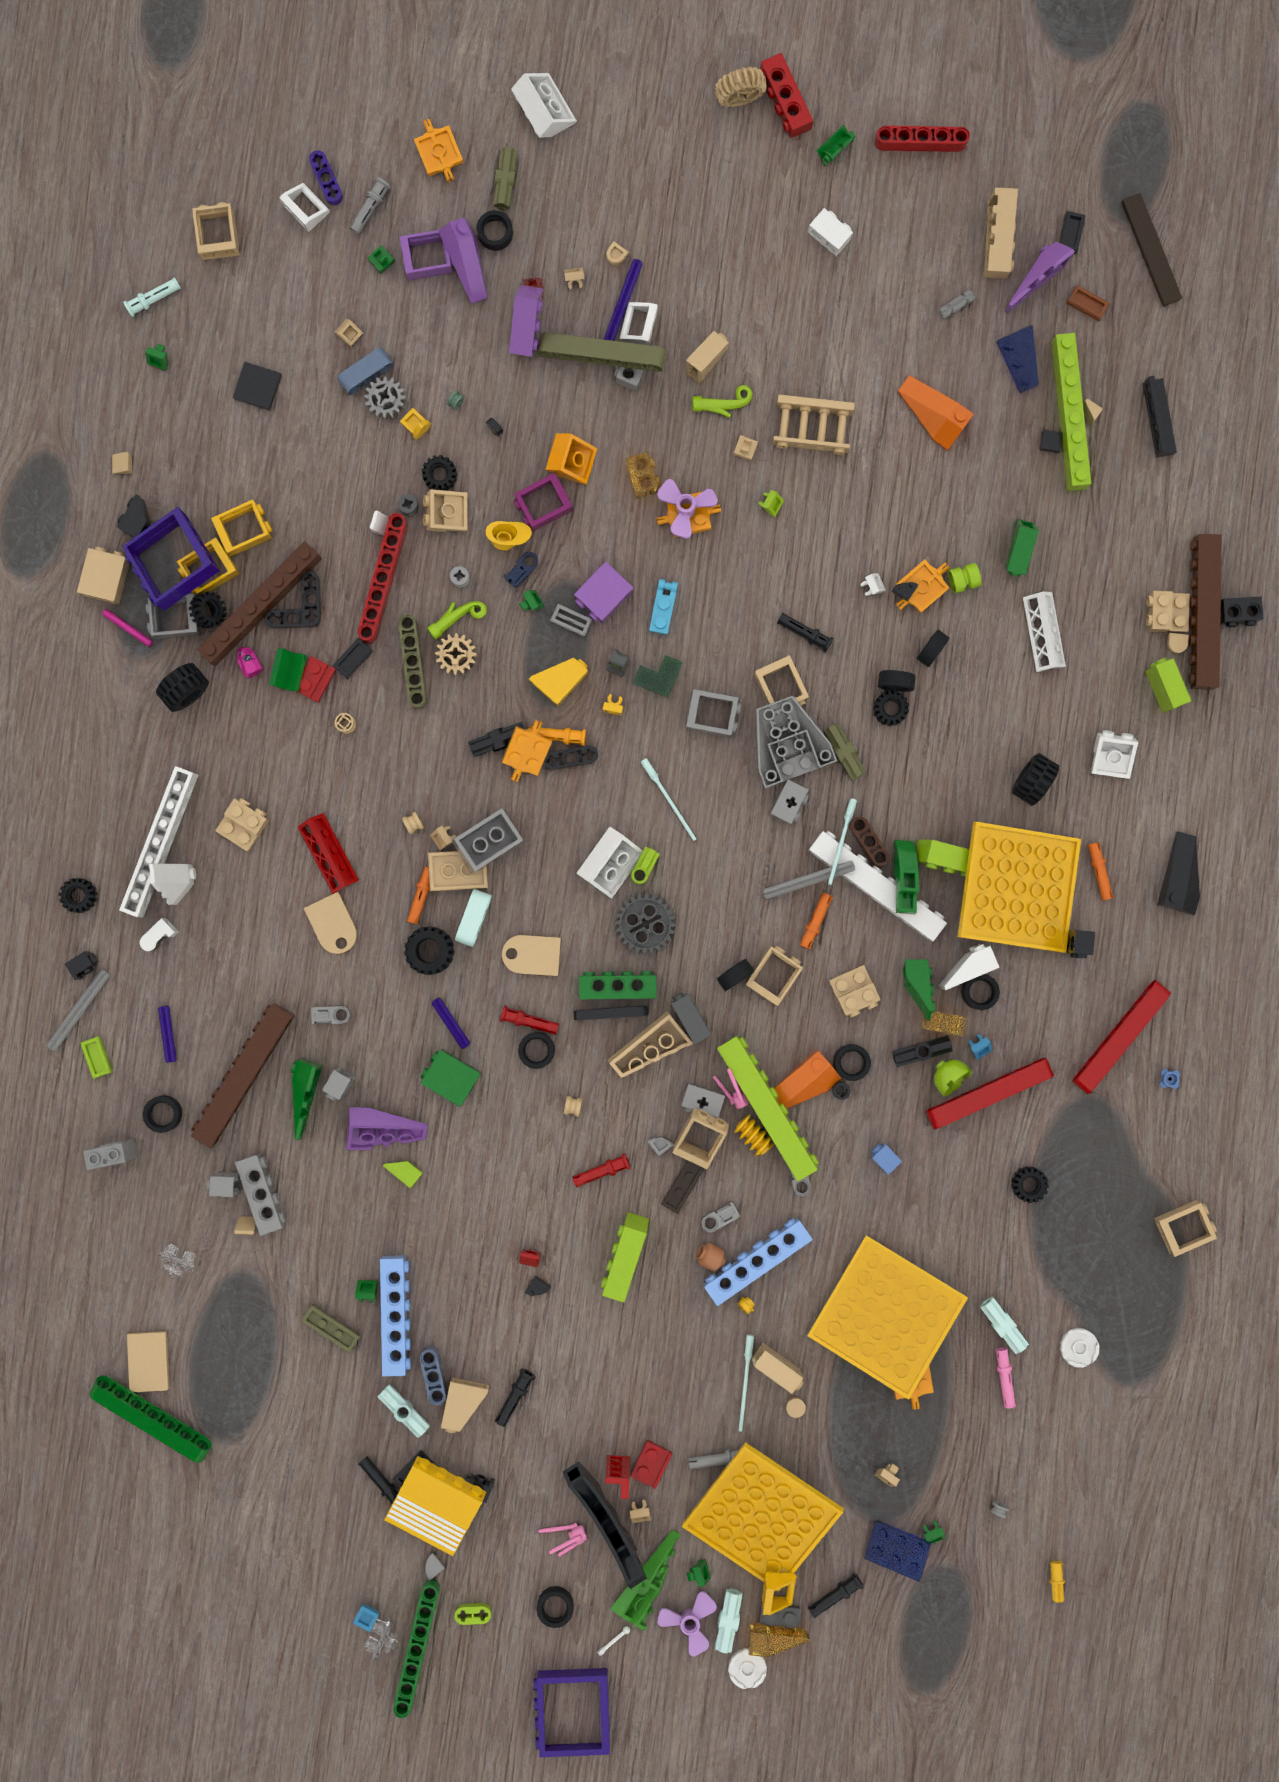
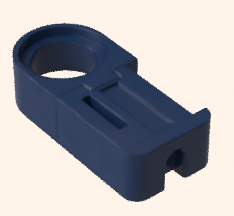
[504,552,538,588]

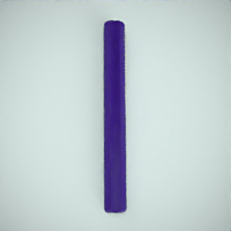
[603,259,642,341]

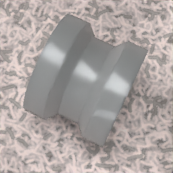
[450,566,470,588]

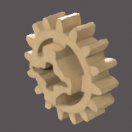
[435,633,477,676]

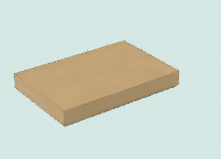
[428,851,488,891]
[127,1331,170,1392]

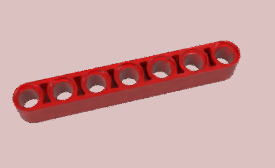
[358,513,408,644]
[1072,980,1171,1094]
[926,1058,1054,1129]

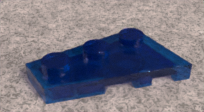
[997,325,1039,393]

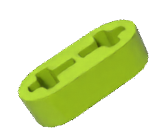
[454,1603,492,1625]

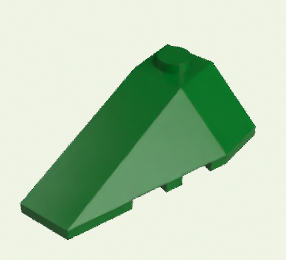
[291,1059,323,1141]

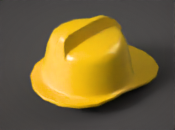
[485,521,532,551]

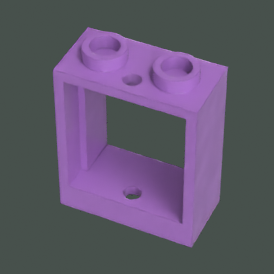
[399,229,454,281]

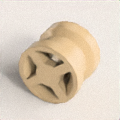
[402,811,424,835]
[564,1095,582,1117]

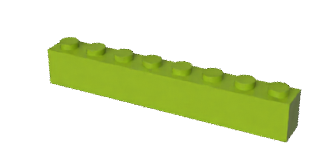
[1051,333,1091,492]
[717,1035,819,1181]

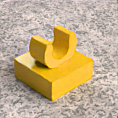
[603,694,623,716]

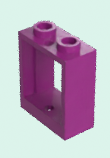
[513,473,573,531]

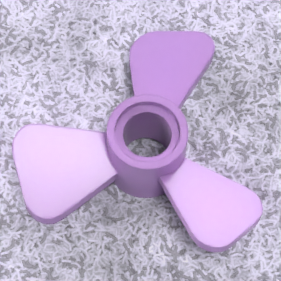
[657,479,718,539]
[657,1591,717,1656]

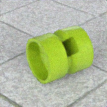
[948,562,982,594]

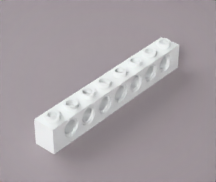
[119,766,198,918]

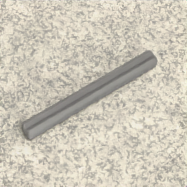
[763,861,855,899]
[47,969,110,1051]

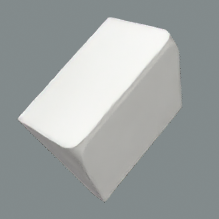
[369,511,389,536]

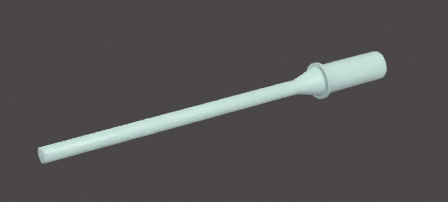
[641,758,696,841]
[828,798,857,885]
[739,1334,754,1432]

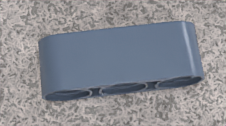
[337,347,393,395]
[420,1346,448,1405]

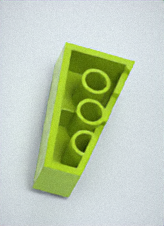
[915,840,969,877]
[600,1212,649,1303]

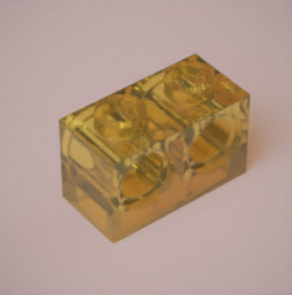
[626,452,661,499]
[922,1011,967,1036]

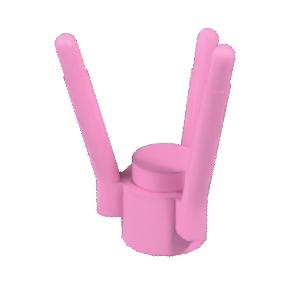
[713,1068,750,1109]
[538,1523,588,1557]

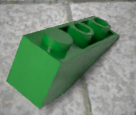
[903,959,935,1020]

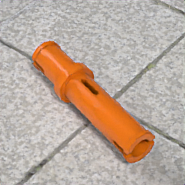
[1087,842,1114,901]
[406,867,430,925]
[799,892,833,950]

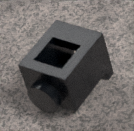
[65,951,99,980]
[466,1474,495,1503]

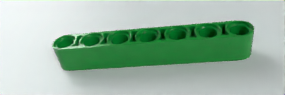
[89,1375,212,1463]
[393,1579,440,1718]

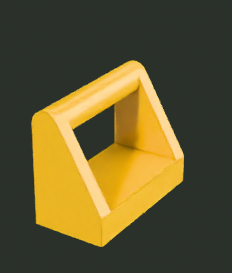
[762,1572,797,1615]

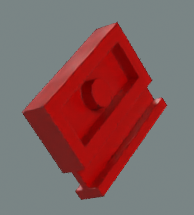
[298,656,336,703]
[630,1440,672,1489]

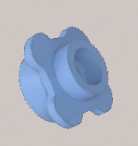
[1160,1069,1180,1089]

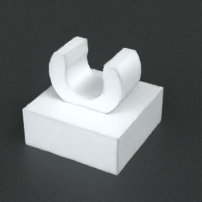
[860,573,886,596]

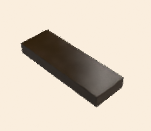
[661,1160,705,1214]

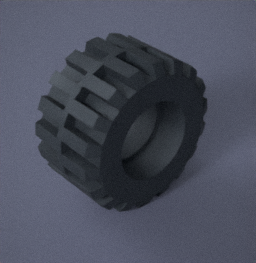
[156,663,209,712]
[1012,753,1059,806]
[404,927,455,975]

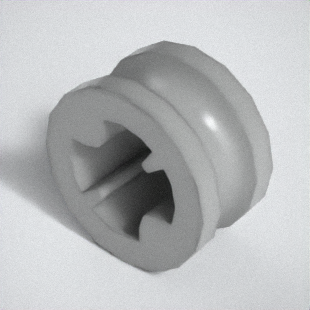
[990,1501,1010,1518]

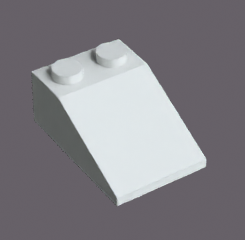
[938,944,999,990]

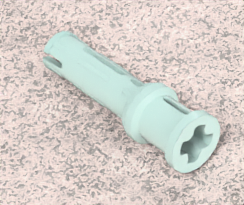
[123,277,181,317]

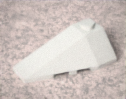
[149,863,196,905]

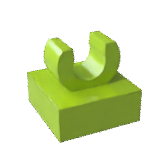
[758,490,784,517]

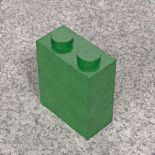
[420,1049,482,1107]

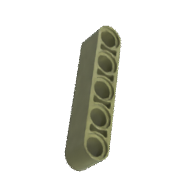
[398,614,427,709]

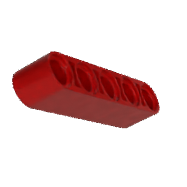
[874,125,970,152]

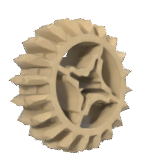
[715,67,767,108]

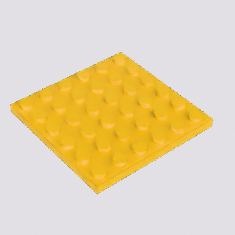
[957,822,1081,953]
[807,1235,968,1400]
[682,1442,844,1592]

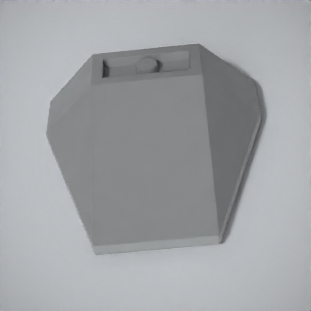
[756,696,837,788]

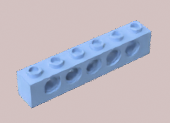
[704,1218,813,1306]
[380,1255,411,1376]

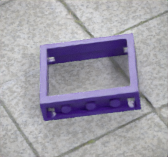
[122,507,220,611]
[533,1668,610,1757]

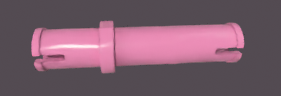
[995,1347,1016,1408]

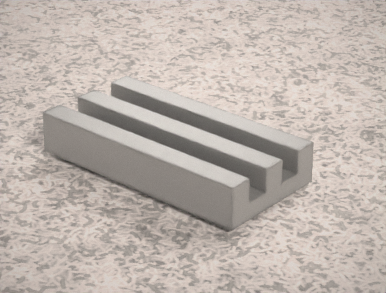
[550,604,593,637]

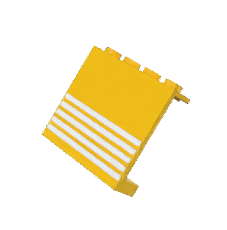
[384,1456,486,1556]

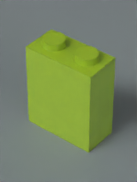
[1145,657,1191,713]

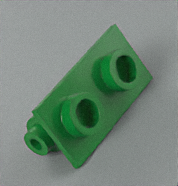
[816,124,856,166]

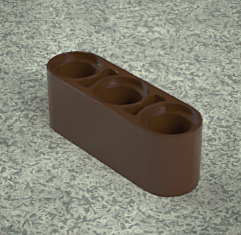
[849,817,889,867]

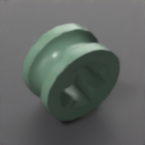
[447,390,465,410]

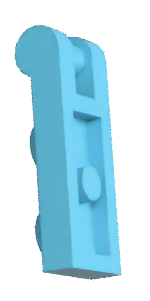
[649,579,678,635]

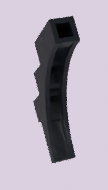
[563,1462,647,1589]

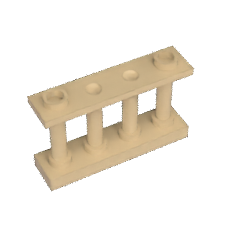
[772,395,854,455]

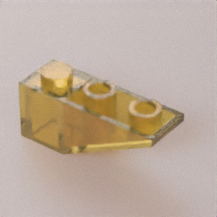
[748,1623,810,1657]

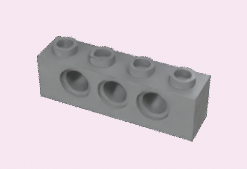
[235,1153,287,1236]

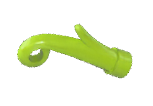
[692,385,753,418]
[427,601,487,640]

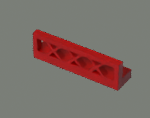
[298,813,359,894]
[605,1455,630,1499]

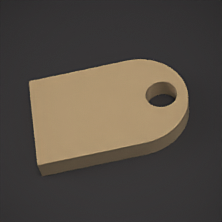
[304,892,357,954]
[502,935,561,976]

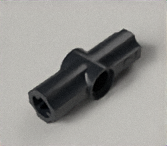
[468,722,524,757]
[892,1035,953,1067]

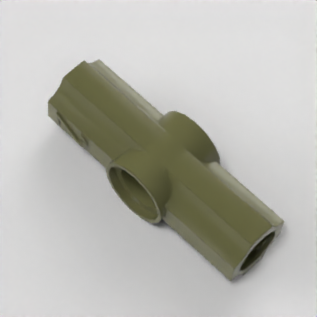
[493,147,517,210]
[823,723,866,781]

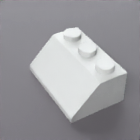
[511,73,577,138]
[576,827,643,899]

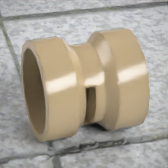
[335,713,357,734]

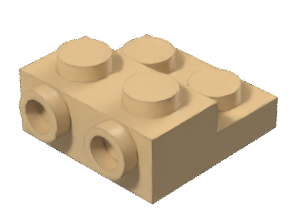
[423,489,468,532]
[1146,591,1190,633]
[215,797,269,852]
[828,965,881,1018]

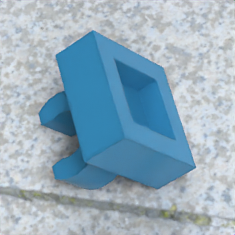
[969,1034,993,1060]
[353,1603,380,1632]

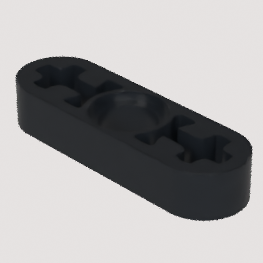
[543,746,598,770]

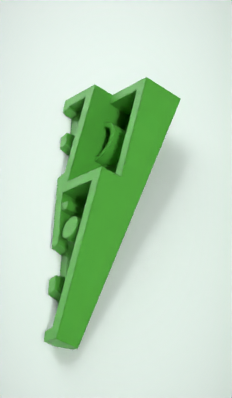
[610,1530,681,1631]

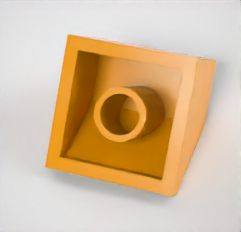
[545,433,598,485]

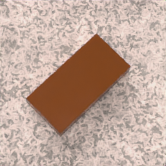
[1066,285,1110,321]

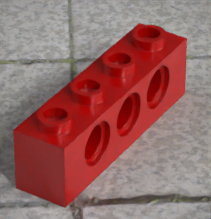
[760,53,813,138]

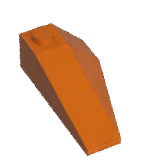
[898,375,974,451]
[774,1050,842,1109]

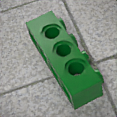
[579,971,656,999]

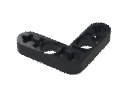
[264,571,321,629]

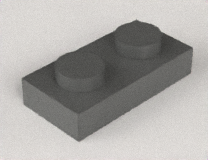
[759,1602,800,1629]

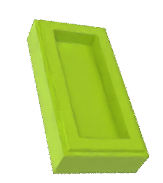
[80,1036,113,1079]

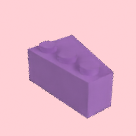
[509,285,543,357]

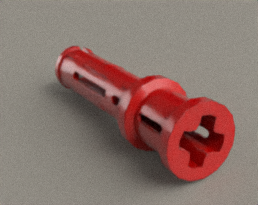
[500,1005,559,1035]
[572,1153,631,1188]

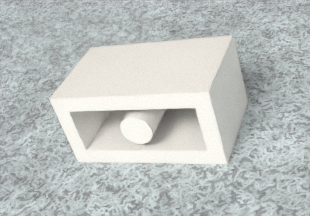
[808,208,853,257]

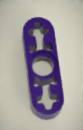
[309,150,343,205]

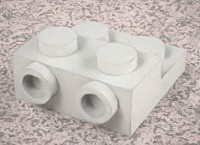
[1091,730,1138,779]

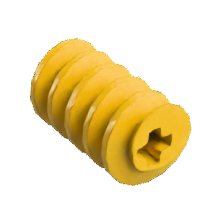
[734,1114,775,1156]

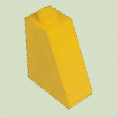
[529,658,588,707]

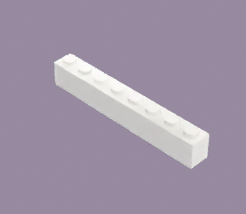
[808,831,947,942]

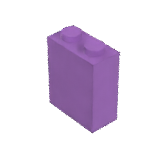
[574,561,634,624]

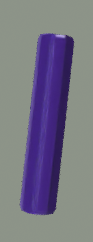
[432,998,470,1049]
[158,1006,177,1063]

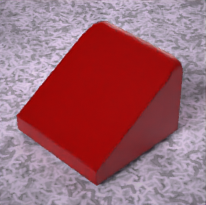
[519,1249,540,1267]

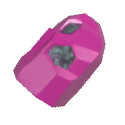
[236,647,264,679]

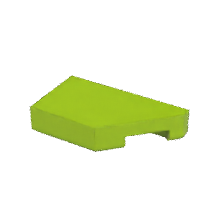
[383,1161,423,1188]

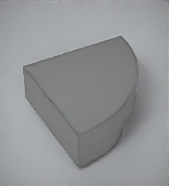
[647,1137,674,1156]
[425,1551,445,1580]

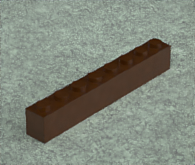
[1188,534,1222,690]
[197,541,322,667]
[191,1003,295,1148]

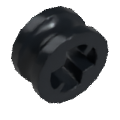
[832,1082,850,1100]

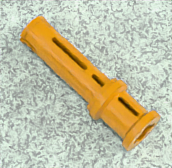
[528,726,586,746]

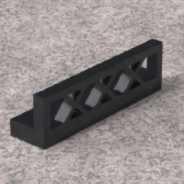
[1143,376,1177,458]

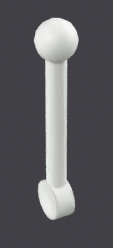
[597,1626,630,1656]

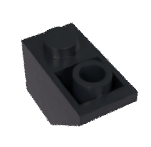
[117,494,151,538]

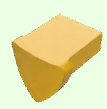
[400,408,432,440]

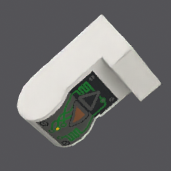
[140,918,179,951]

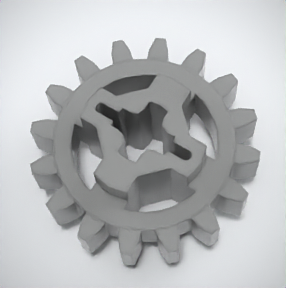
[364,376,406,420]

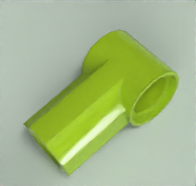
[631,846,660,885]

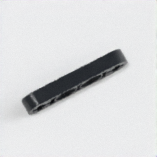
[573,1006,649,1020]

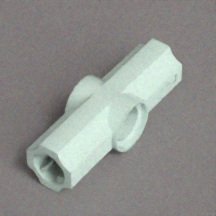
[979,1297,1029,1354]
[377,1384,430,1438]
[715,1588,743,1653]

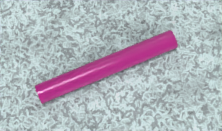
[102,609,153,647]

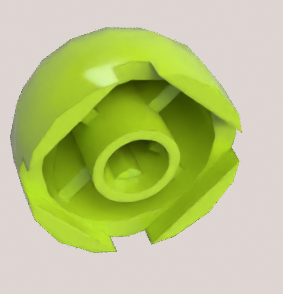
[933,1059,972,1097]

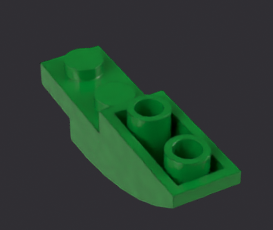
[894,840,919,914]

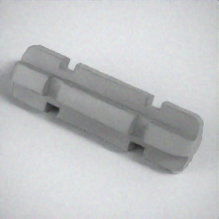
[939,290,975,318]

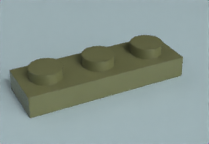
[301,1304,361,1353]

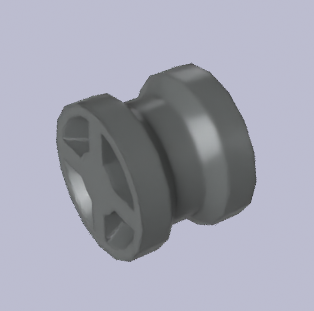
[398,494,419,517]

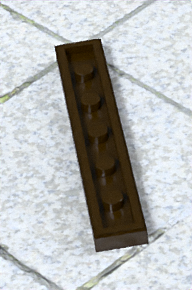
[1121,193,1182,307]

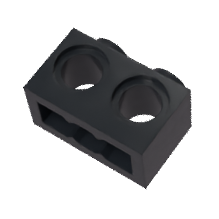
[1220,596,1263,628]
[1066,930,1095,959]

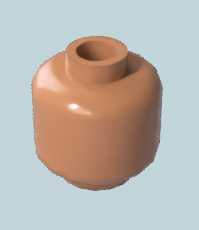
[696,1243,726,1272]

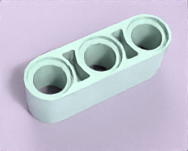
[455,889,492,947]

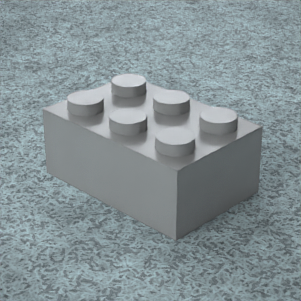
[452,808,523,874]

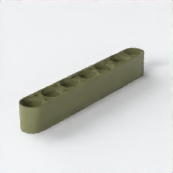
[537,333,666,372]

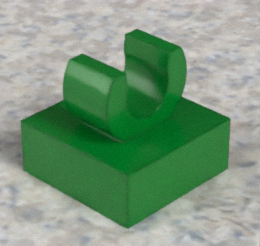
[367,245,395,274]
[145,344,168,371]
[519,590,545,611]
[355,1280,378,1303]
[923,1520,946,1546]
[686,1559,711,1587]

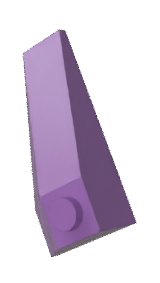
[438,218,487,304]
[1005,242,1075,313]
[346,1107,428,1150]

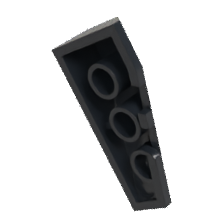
[1157,831,1200,915]

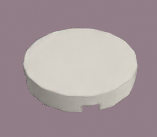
[1060,1328,1099,1368]
[728,1648,767,1689]

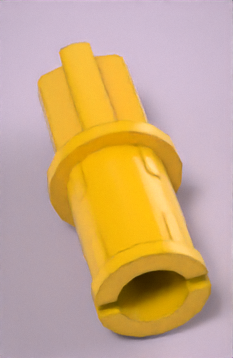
[1049,1561,1065,1603]

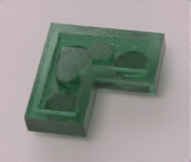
[633,655,683,698]

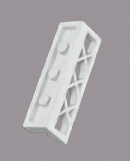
[1023,591,1066,672]

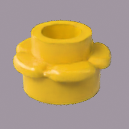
[737,1297,755,1315]

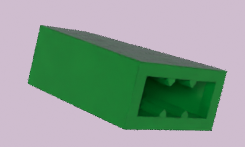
[1005,519,1039,576]

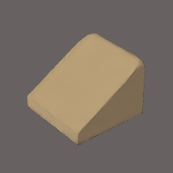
[334,319,363,347]
[1083,399,1103,425]
[112,452,132,474]
[234,1216,258,1235]

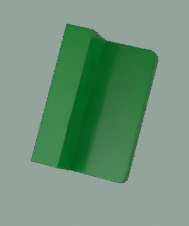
[269,648,307,692]

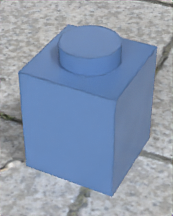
[870,1143,902,1175]

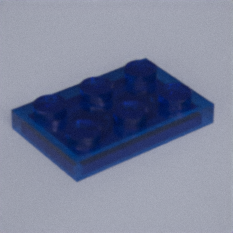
[864,1520,932,1582]

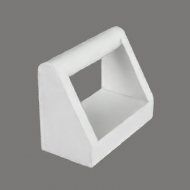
[279,183,330,232]
[619,302,658,345]

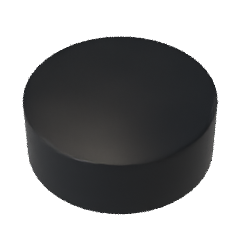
[485,418,503,437]

